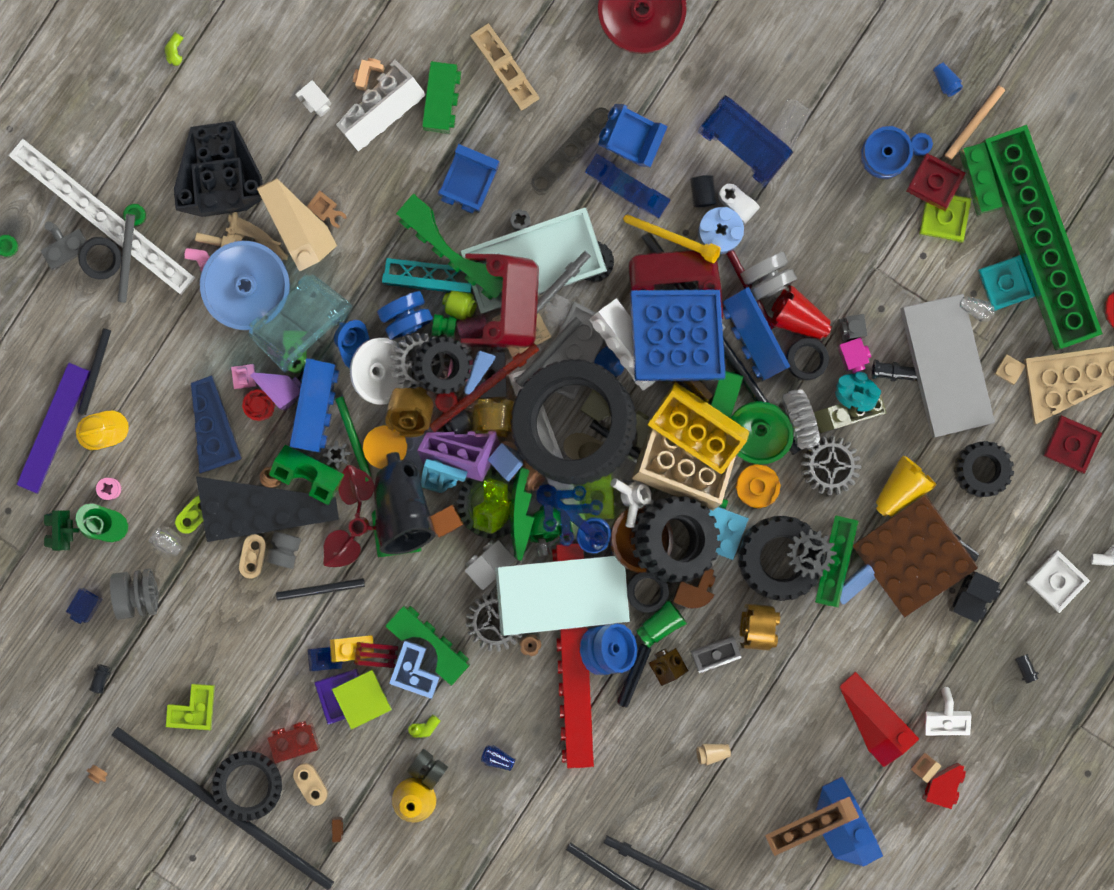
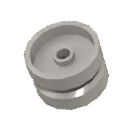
[740,252,798,301]

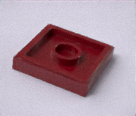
[906,153,966,212]
[1043,415,1102,474]

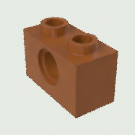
[431,505,464,537]

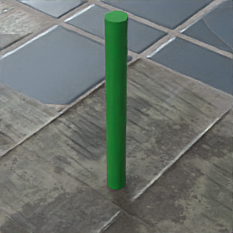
[335,396,373,482]

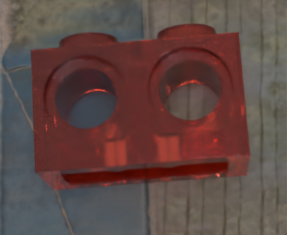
[267,720,320,764]

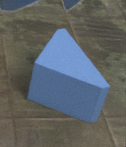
[488,443,523,482]

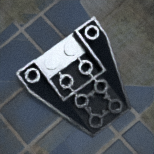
[174,121,263,217]

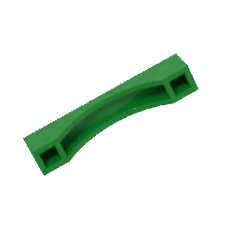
[396,194,503,301]

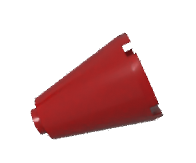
[768,285,832,339]

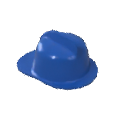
[334,320,370,369]

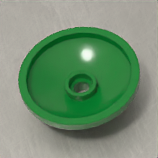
[730,402,794,464]

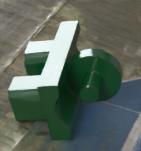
[44,510,80,551]

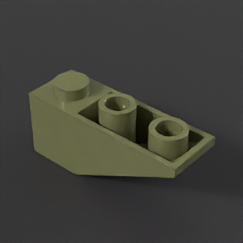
[813,395,887,433]

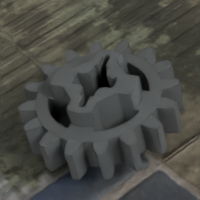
[786,529,836,578]

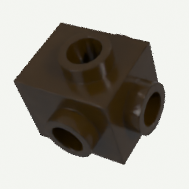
[649,648,689,686]

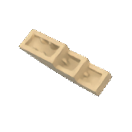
[470,23,539,111]

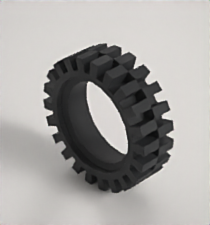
[457,469,515,538]
[212,751,282,821]

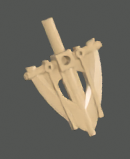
[195,212,288,261]

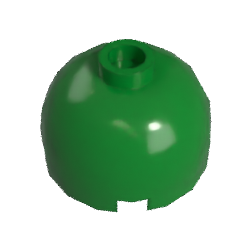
[529,504,573,543]

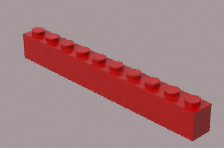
[552,543,594,768]

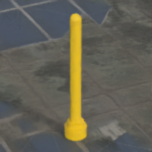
[623,214,721,263]

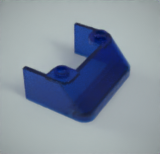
[698,95,793,188]

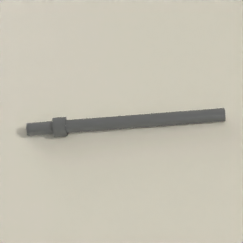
[494,250,591,353]

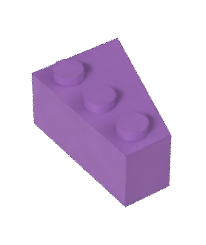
[417,431,500,482]

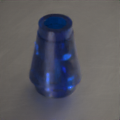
[481,745,515,771]

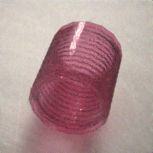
[456,314,487,339]

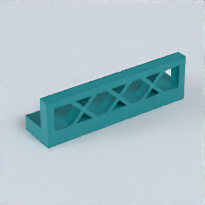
[382,258,472,293]

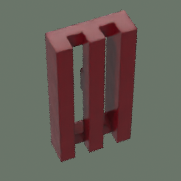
[354,642,399,668]

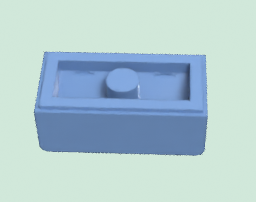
[840,564,875,604]

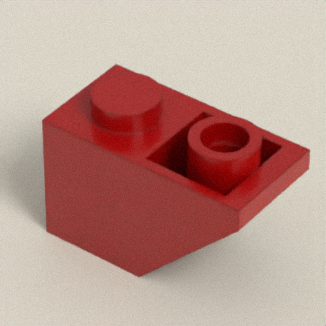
[922,763,966,809]

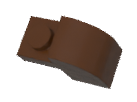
[672,569,716,609]

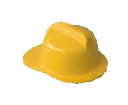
[76,410,129,450]

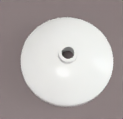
[350,338,412,405]

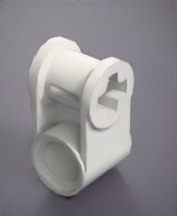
[718,184,760,224]

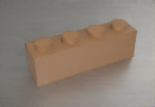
[765,797,859,856]

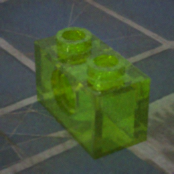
[581,473,615,519]

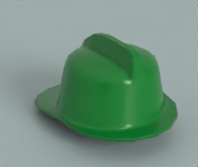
[75,503,128,542]

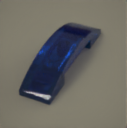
[585,153,671,219]

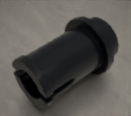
[1015,654,1039,684]
[89,664,111,694]

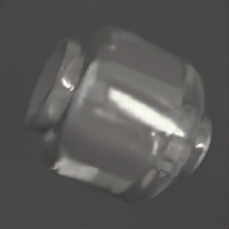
[148,526,183,559]

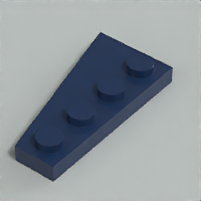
[191,375,242,474]

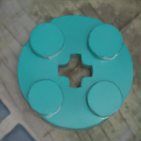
[835,371,881,412]

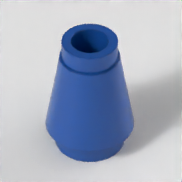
[933,63,963,97]

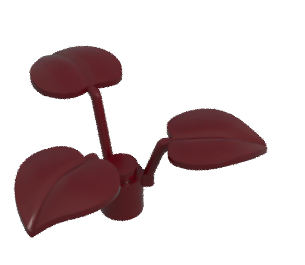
[323,465,376,567]

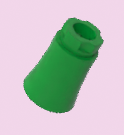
[636,599,687,647]

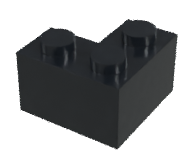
[949,571,1001,623]

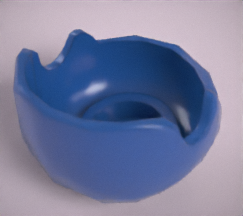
[593,346,625,378]
[577,517,611,553]

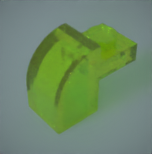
[473,478,511,534]

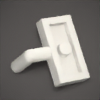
[924,687,971,735]

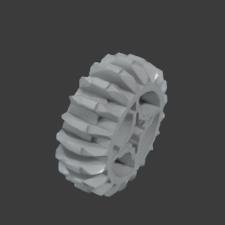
[389,333,449,390]
[782,389,820,449]
[801,436,861,496]
[466,592,522,652]

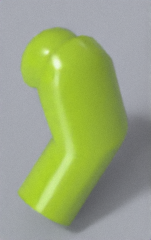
[164,32,184,66]
[408,714,441,738]

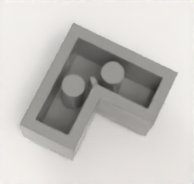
[464,540,516,591]

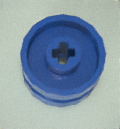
[861,126,913,179]
[377,291,434,340]
[580,623,637,675]

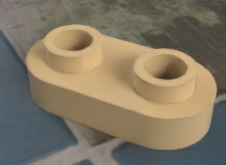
[239,534,267,578]
[293,763,328,806]

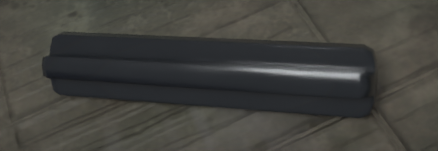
[617,644,652,708]

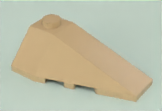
[257,178,337,272]

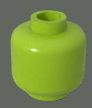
[442,291,477,320]

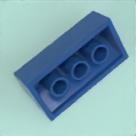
[722,287,790,381]
[290,358,340,453]

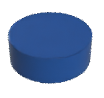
[911,133,933,156]

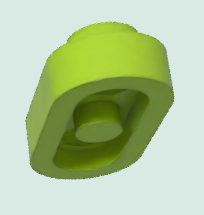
[175,496,203,534]

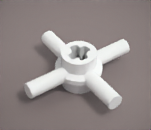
[610,478,654,528]

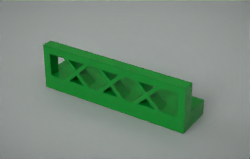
[815,515,858,608]

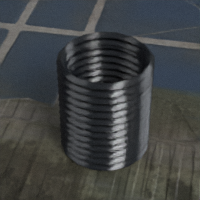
[690,175,717,207]

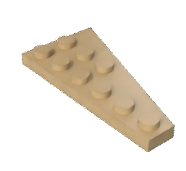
[1024,346,1114,425]

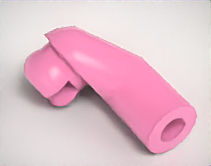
[185,248,210,272]

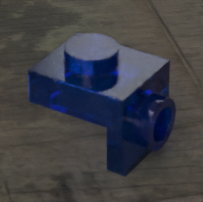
[307,647,344,671]

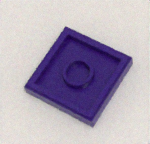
[314,668,360,725]

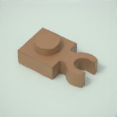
[307,190,347,229]

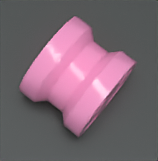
[96,478,121,500]

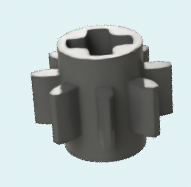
[323,440,351,468]

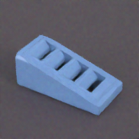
[464,351,496,394]

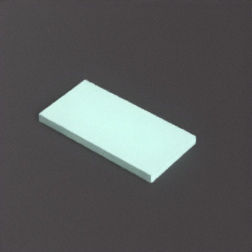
[461,207,607,314]
[495,556,630,636]

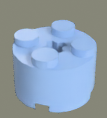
[698,207,744,254]

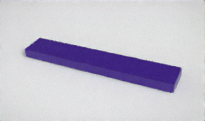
[17,363,90,493]

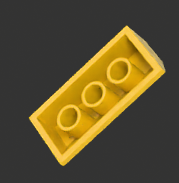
[648,382,749,475]

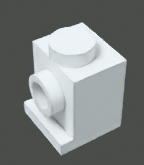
[295,80,331,117]

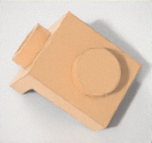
[353,58,385,91]

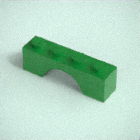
[386,605,470,686]

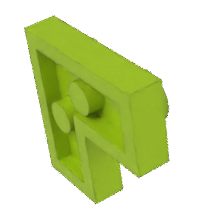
[166,684,215,730]

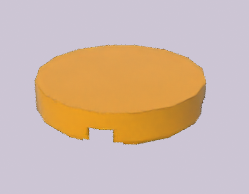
[363,425,408,469]
[736,464,781,509]

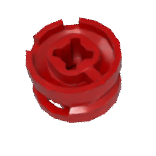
[242,389,275,421]

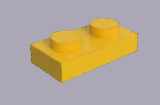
[330,635,375,662]

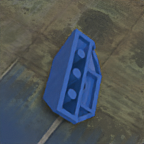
[815,777,883,866]

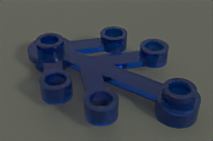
[536,484,607,549]

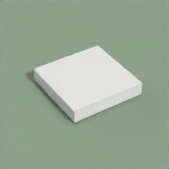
[1026,550,1090,613]

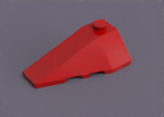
[839,672,919,767]

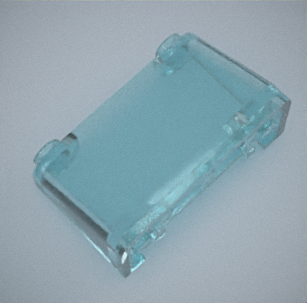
[248,274,353,373]

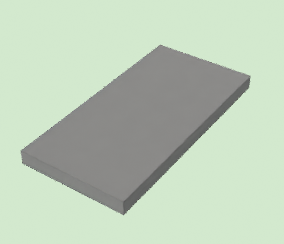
[900,294,995,438]

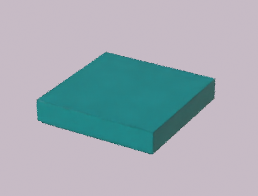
[978,255,1035,312]

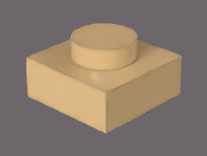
[994,354,1026,385]
[911,753,941,783]

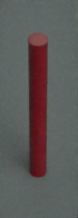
[726,250,775,330]

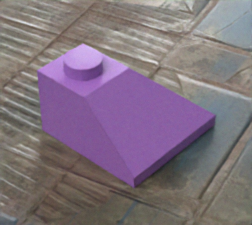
[250,373,302,411]

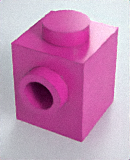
[837,337,871,373]

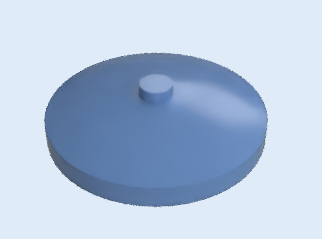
[200,241,290,330]

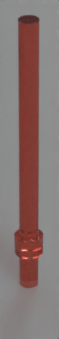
[430,343,539,432]

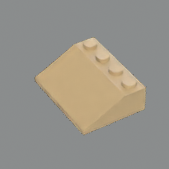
[632,428,736,511]

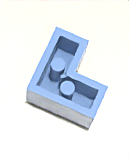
[389,640,440,699]

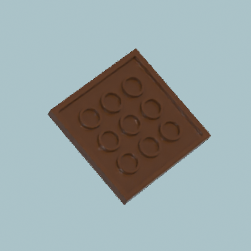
[853,494,978,618]

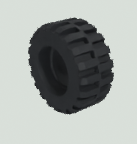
[631,496,721,583]
[738,516,825,601]

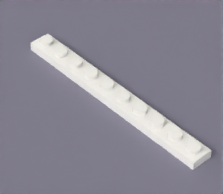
[9,139,195,295]

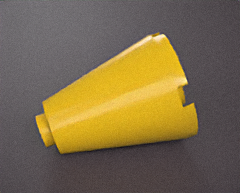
[876,455,936,517]
[392,778,436,823]

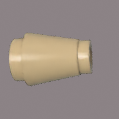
[696,744,731,766]

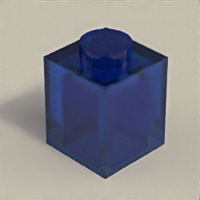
[66,588,103,624]

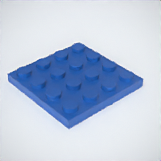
[630,290,725,381]

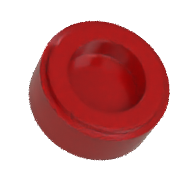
[435,392,458,413]

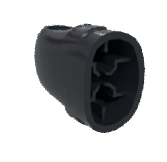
[374,452,436,554]

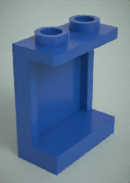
[598,104,668,167]
[438,144,500,214]

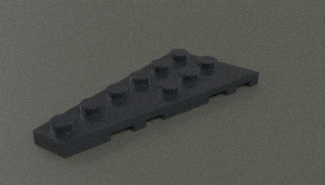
[196,476,339,542]

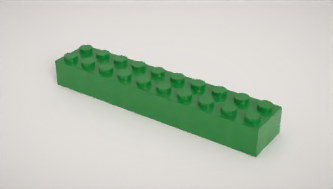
[980,125,1103,351]

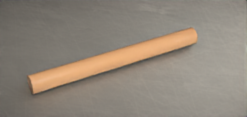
[945,85,1005,160]

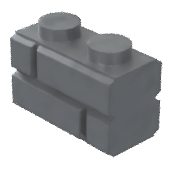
[691,636,742,673]

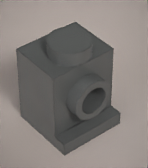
[839,314,867,341]

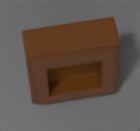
[332,817,343,842]

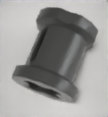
[510,209,530,231]

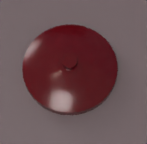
[598,0,687,54]

